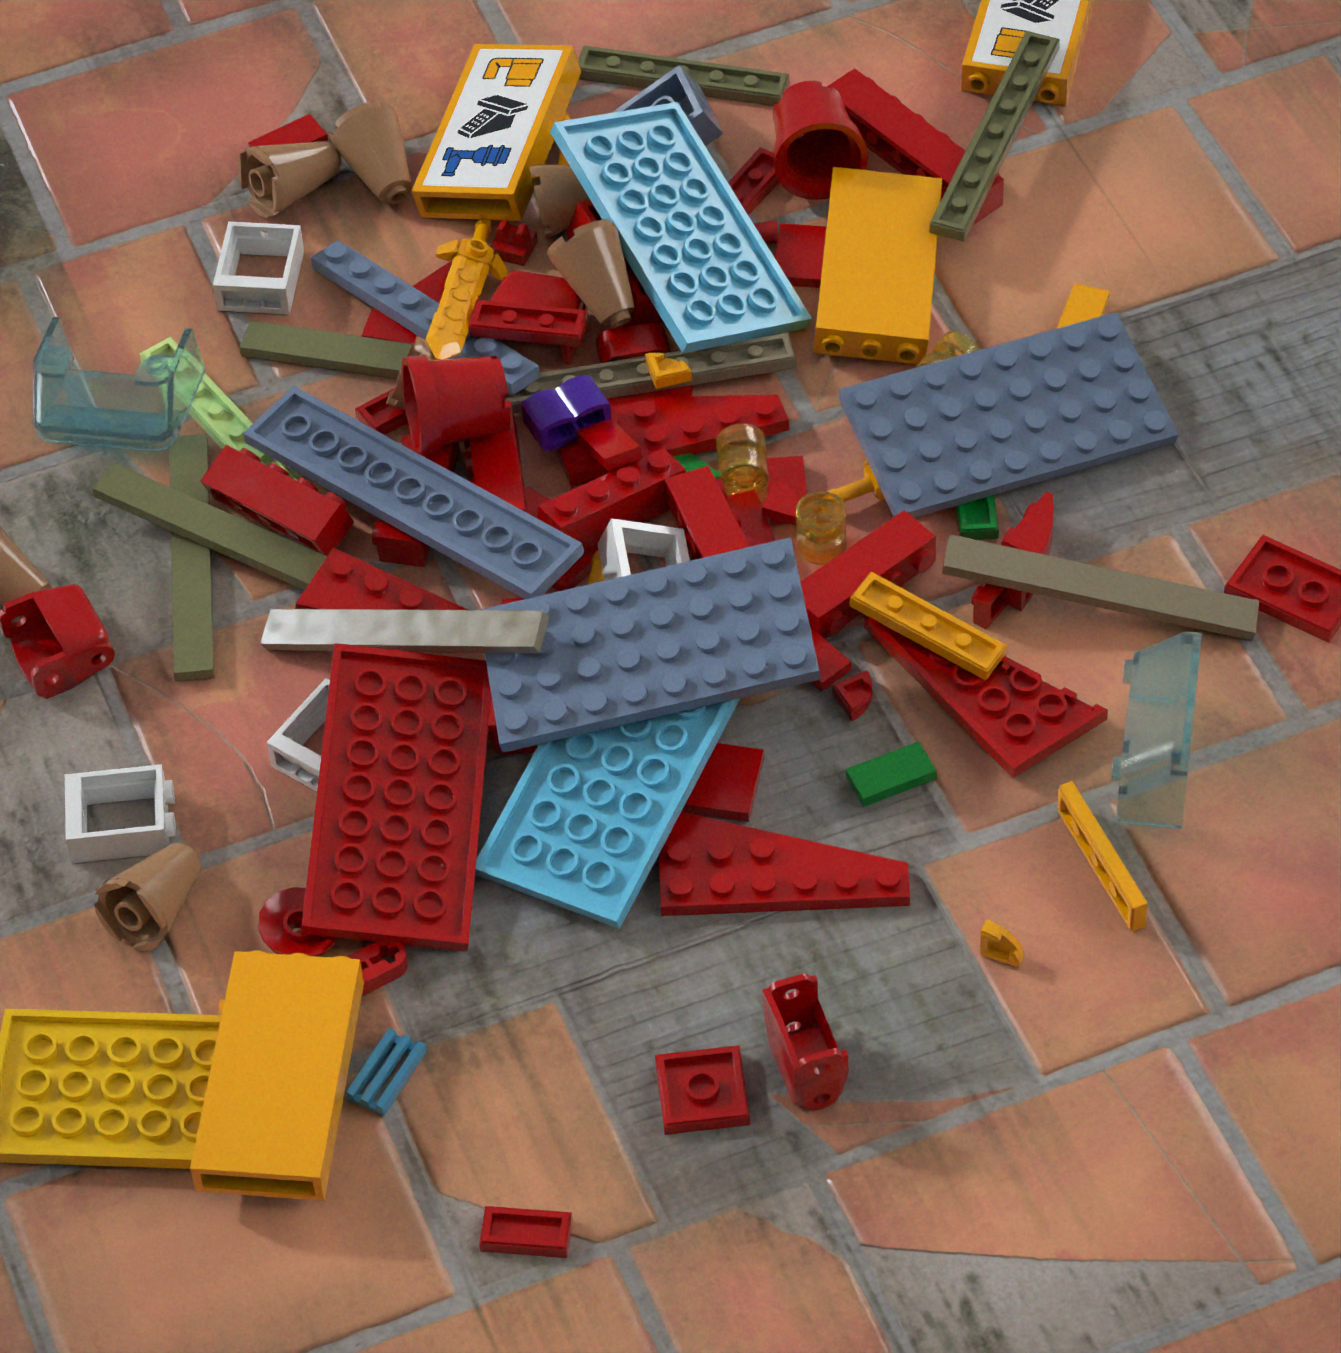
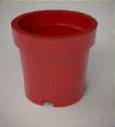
[773,80,868,200]
[401,355,510,455]

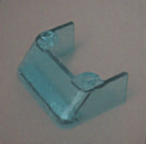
[32,317,206,451]
[1111,631,1202,829]

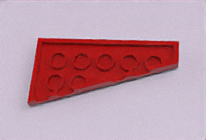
[556,394,790,486]
[864,616,1108,778]
[659,812,910,916]

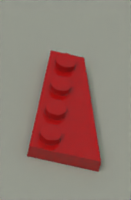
[295,548,468,610]

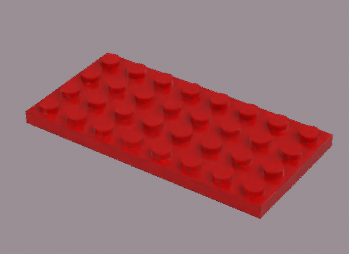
[301,643,491,952]

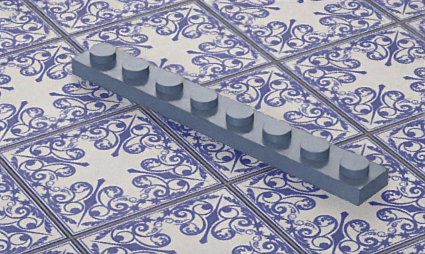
[311,240,540,396]

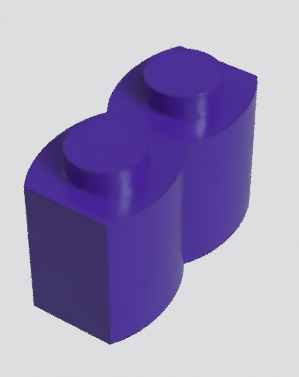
[521,375,611,451]

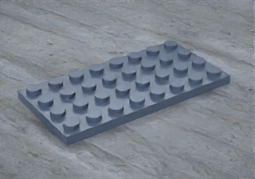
[838,312,1179,518]
[481,537,821,752]

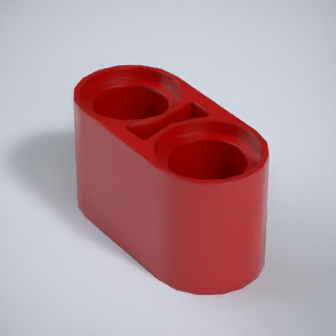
[596,323,670,363]

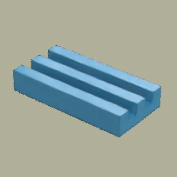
[346,1028,427,1116]

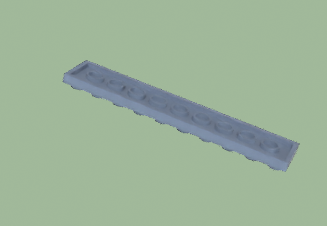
[243,386,584,599]

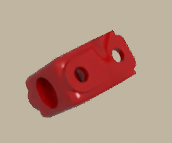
[490,270,588,365]
[0,584,115,699]
[762,973,849,1110]

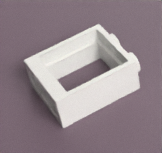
[213,221,304,315]
[598,519,690,581]
[267,678,330,792]
[64,764,176,864]

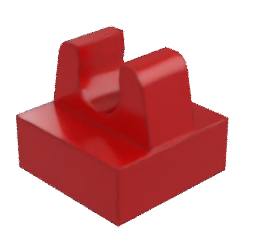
[490,219,538,266]

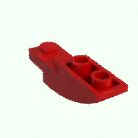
[971,491,1054,630]

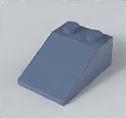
[611,65,724,146]

